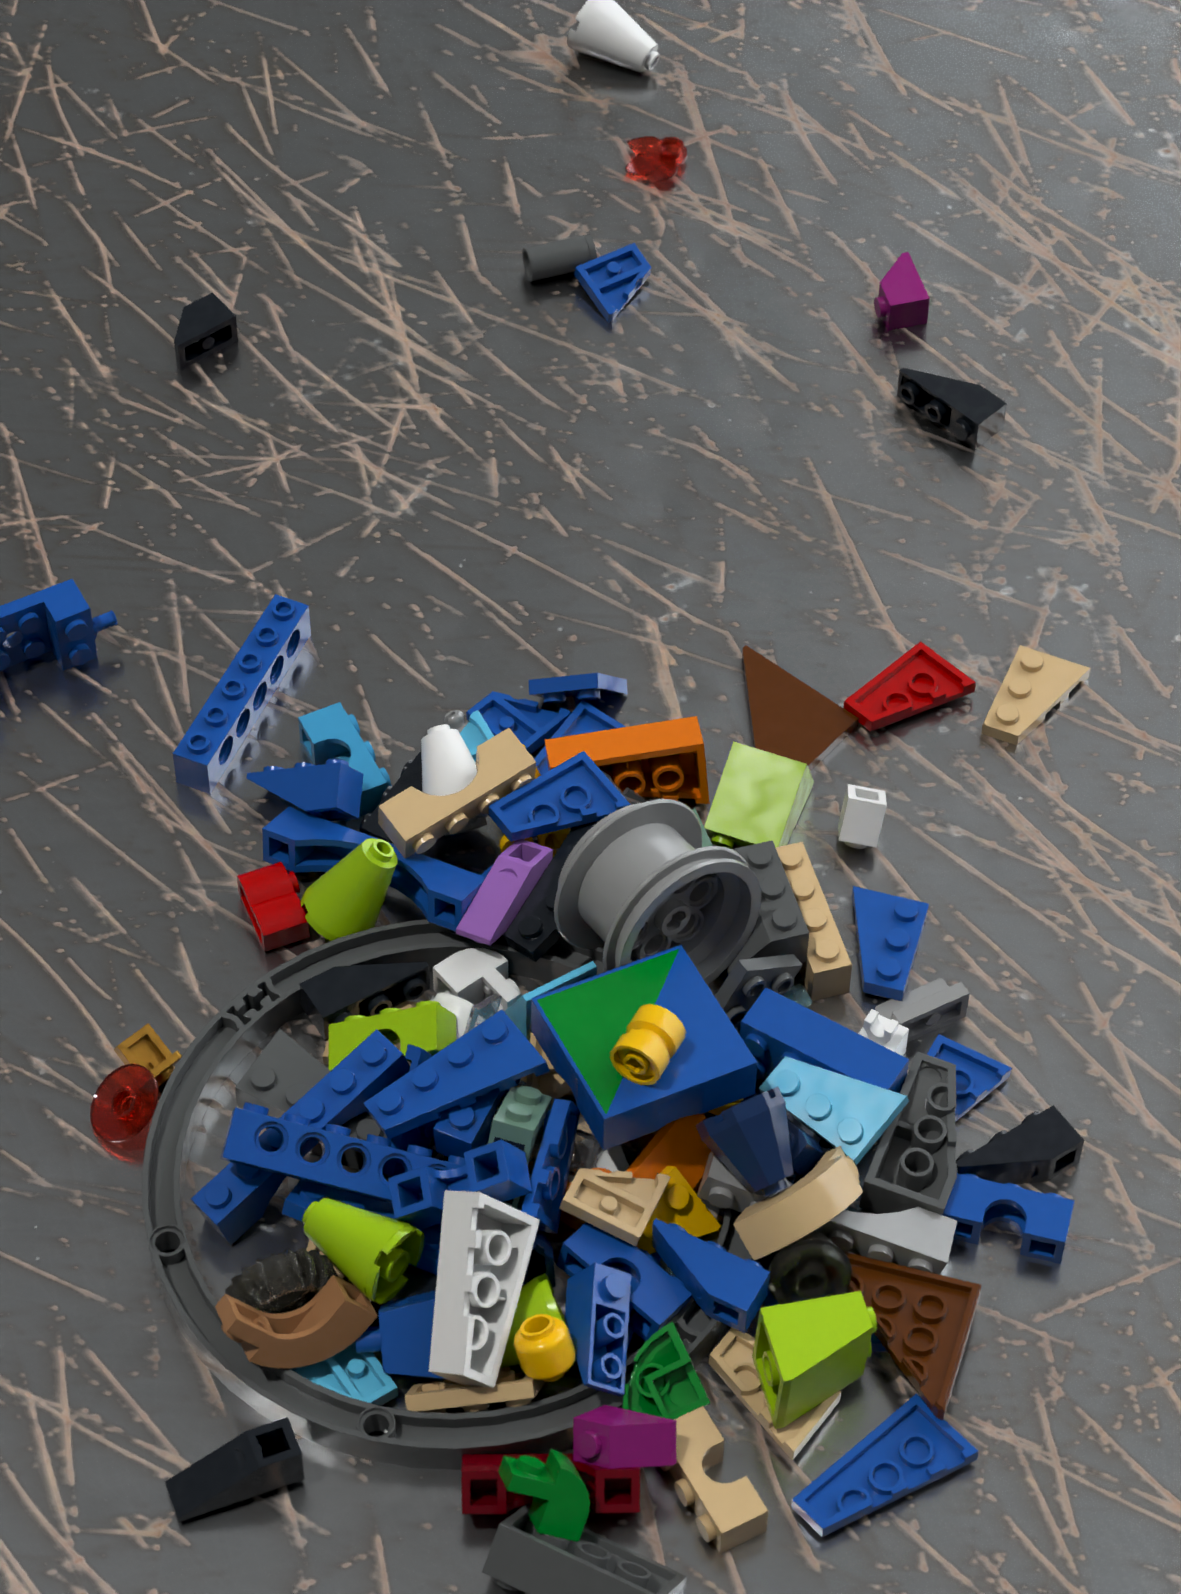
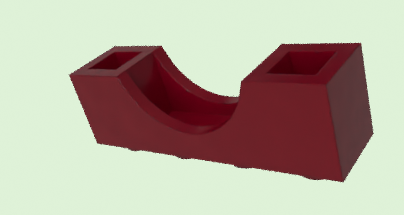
[461,1454,640,1514]

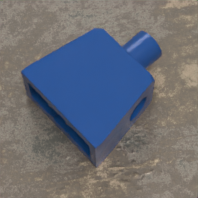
[355,1290,446,1379]

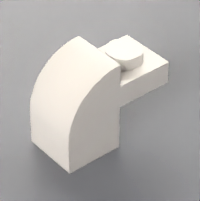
[433,948,522,1013]

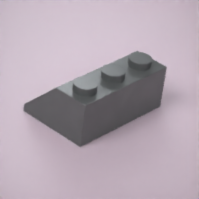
[726,840,809,975]

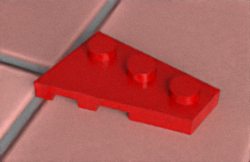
[843,641,976,731]

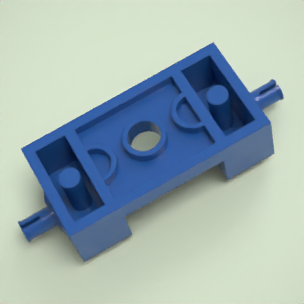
[0,579,118,671]

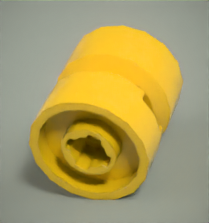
[610,1004,686,1086]

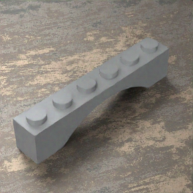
[697,1151,957,1275]

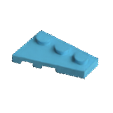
[759,1056,909,1165]

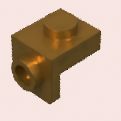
[114,1023,182,1088]

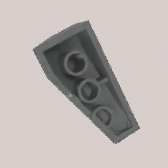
[859,1051,957,1215]

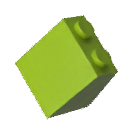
[704,741,814,849]
[752,1291,877,1429]

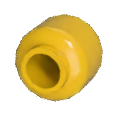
[514,1314,576,1382]

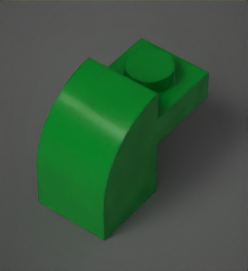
[498,1449,590,1542]

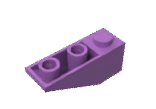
[456,839,553,945]

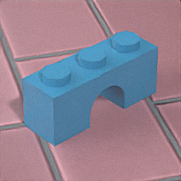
[298,702,392,822]

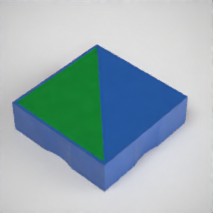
[531,945,757,1151]

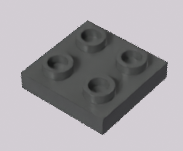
[715,954,802,1027]

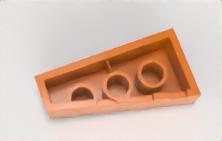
[544,716,710,804]

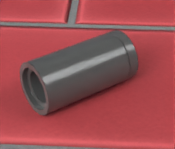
[522,234,597,282]

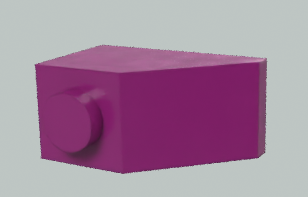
[874,252,930,331]
[573,1405,677,1469]

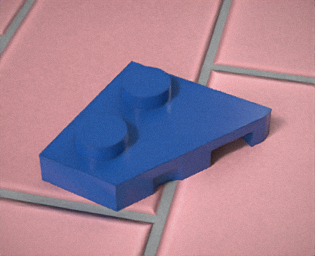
[575,243,652,323]
[529,673,628,704]
[466,691,571,754]

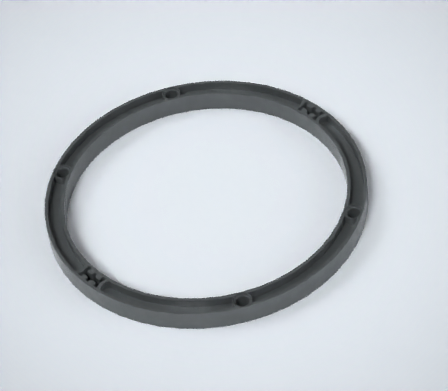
[142,919,756,1470]

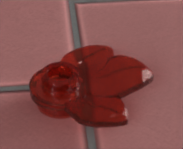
[625,136,687,182]

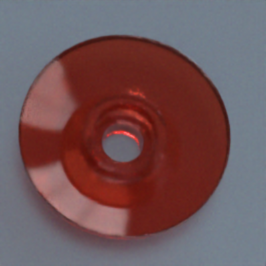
[90,1064,158,1143]

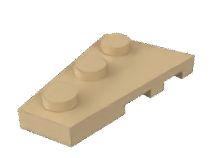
[981,645,1091,745]
[404,1366,546,1413]

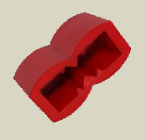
[237,862,310,952]

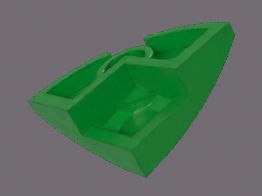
[623,1322,711,1420]

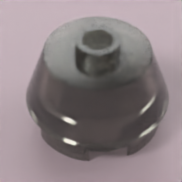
[768,1231,852,1305]

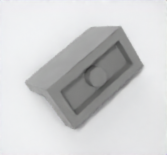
[875,978,970,1042]

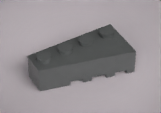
[235,1029,387,1176]

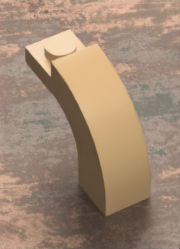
[733,1146,863,1261]

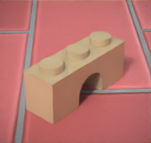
[660,1406,768,1554]

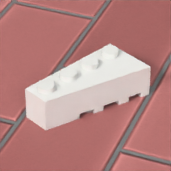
[429,1190,540,1388]

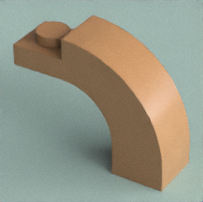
[215,1275,377,1369]

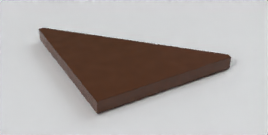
[742,645,859,771]
[820,1247,982,1420]

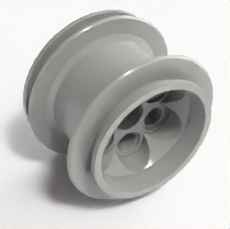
[554,799,761,985]

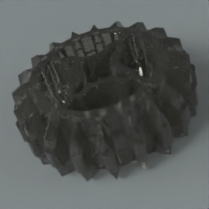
[225,1248,338,1314]

